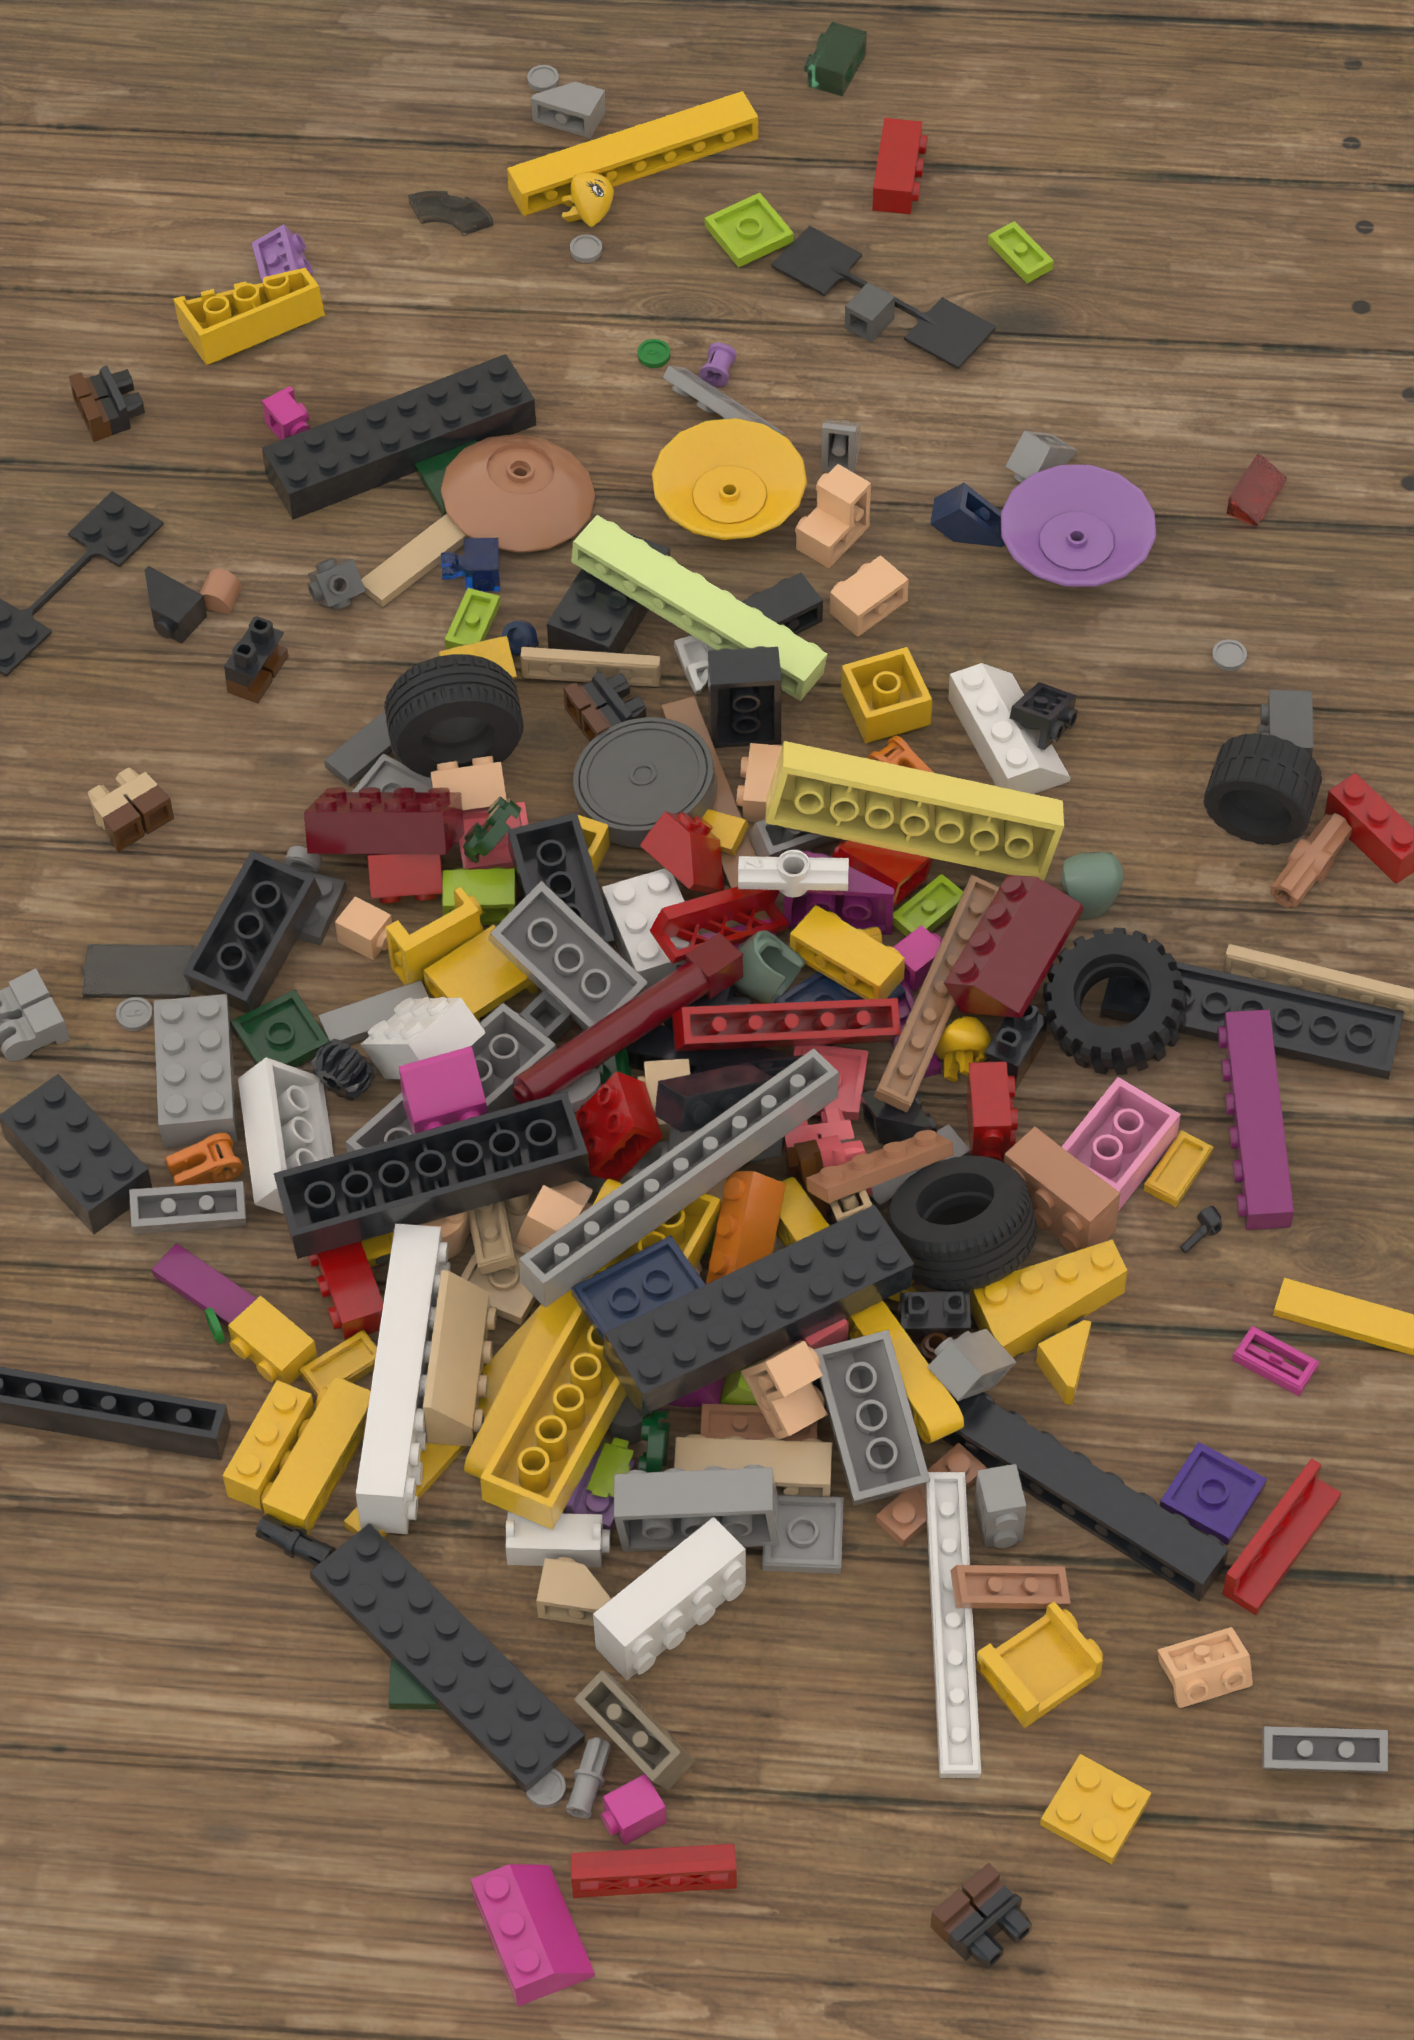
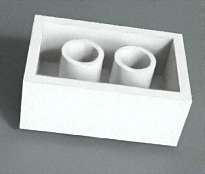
[602,868,699,993]
[360,997,486,1079]

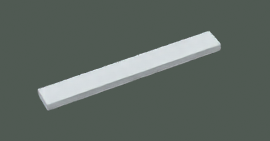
[925,1472,981,1778]

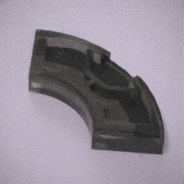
[408,191,493,236]

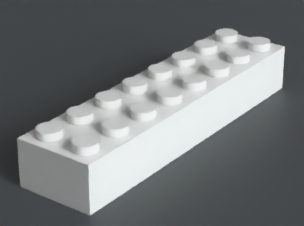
[356,1224,451,1534]

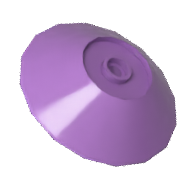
[1001,465,1156,587]

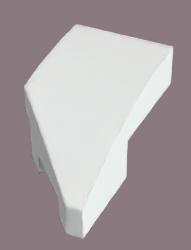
[674,635,714,695]

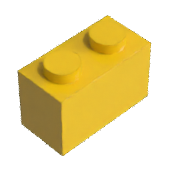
[228,1296,318,1385]

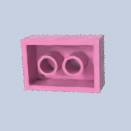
[1062,1077,1181,1211]

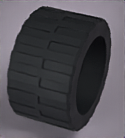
[1203,733,1322,845]

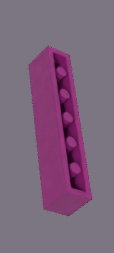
[1217,1010,1294,1230]

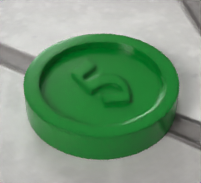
[637,339,670,368]
[204,1307,225,1345]

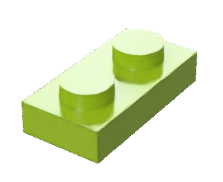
[988,221,1054,283]
[444,588,501,649]
[893,874,963,937]

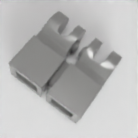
[0,968,71,1061]

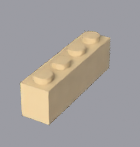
[674,1434,832,1497]

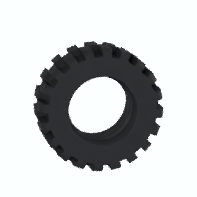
[1043,927,1188,1075]

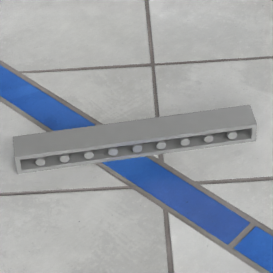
[519,1048,839,1308]

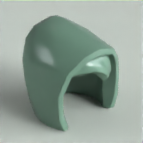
[1061,851,1124,920]
[734,930,805,1004]

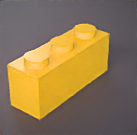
[790,905,905,999]
[222,1380,315,1511]

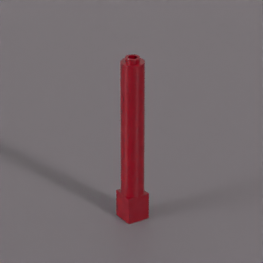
[512,933,743,1104]

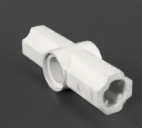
[738,850,849,897]

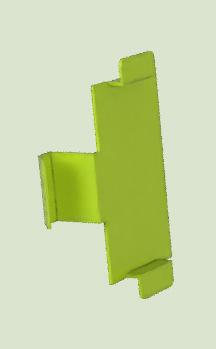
[586,1437,634,1498]

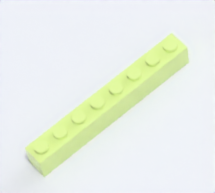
[571,515,827,701]

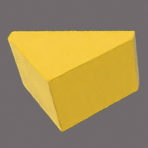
[1036,1320,1091,1406]

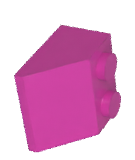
[398,1046,487,1134]

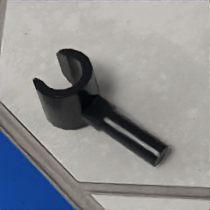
[1180,1206,1222,1254]

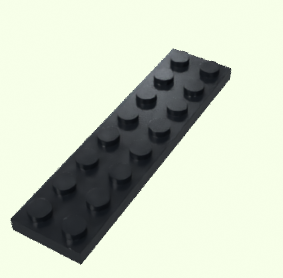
[1100,961,1404,1080]
[310,1523,585,1793]

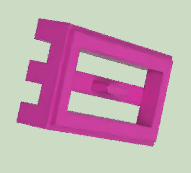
[1232,1326,1319,1397]

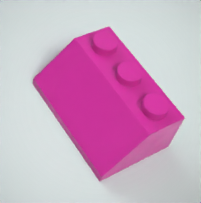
[471,1864,595,2007]

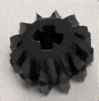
[311,1039,375,1101]

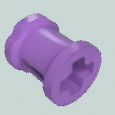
[700,342,737,387]

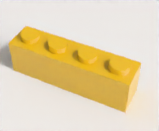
[261,1376,371,1535]

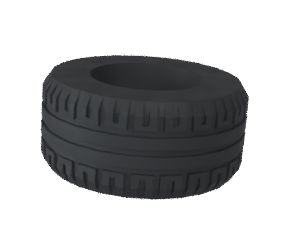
[384,654,524,778]
[886,1156,1038,1292]

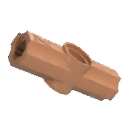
[1270,813,1352,908]

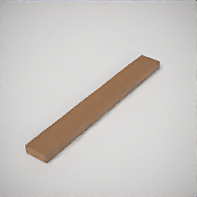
[661,696,775,922]
[873,874,999,1112]

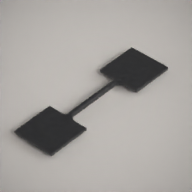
[771,226,996,369]
[0,491,164,677]

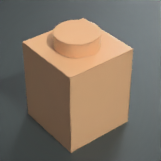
[335,897,392,961]

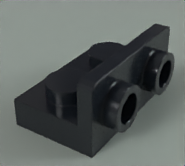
[1009,682,1078,750]

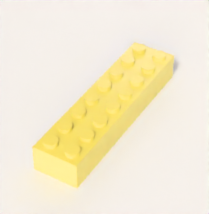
[765,741,1064,881]

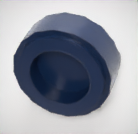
[502,620,539,655]

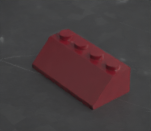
[944,875,1084,1018]

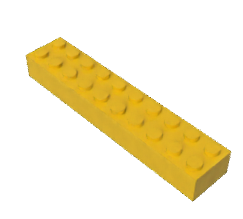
[480,1193,721,1530]

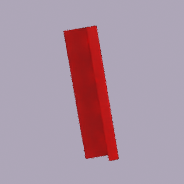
[650,886,789,964]
[1222,1458,1341,1615]
[571,1844,737,1898]

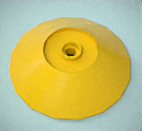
[652,418,807,540]

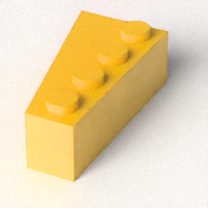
[173,268,325,365]
[970,1239,1127,1358]

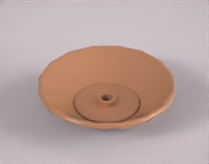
[441,434,595,553]

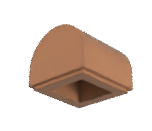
[200,569,241,615]

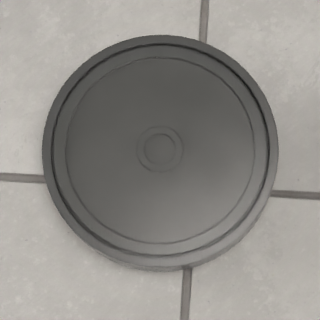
[573,717,717,848]

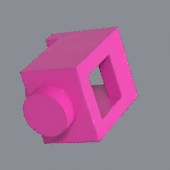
[262,386,311,440]

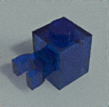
[441,537,501,592]

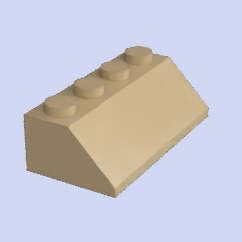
[423,1270,497,1446]

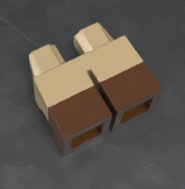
[88,767,174,852]

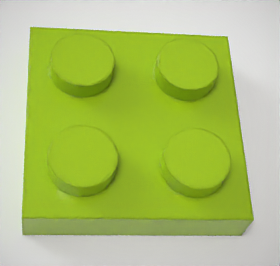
[705,192,794,268]

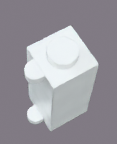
[505,1512,610,1568]

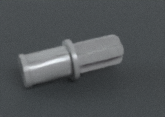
[565,1737,611,1819]

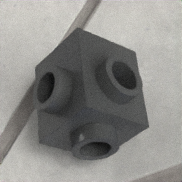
[308,558,366,610]

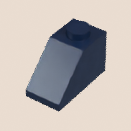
[930,483,1005,547]

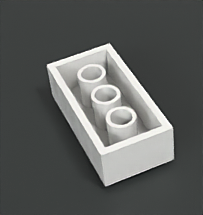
[593,1517,746,1680]

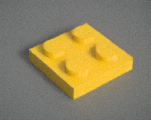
[1040,1754,1152,1865]

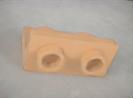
[1157,1627,1253,1708]

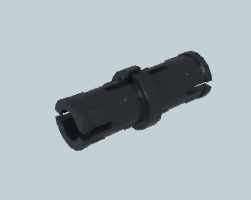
[255,1514,336,1566]

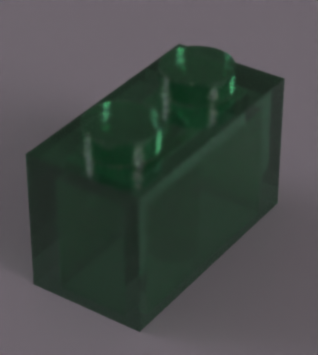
[804,22,867,97]

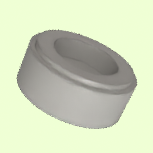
[284,846,322,873]

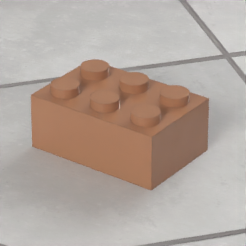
[1004,1126,1120,1252]

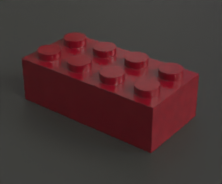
[304,787,464,854]

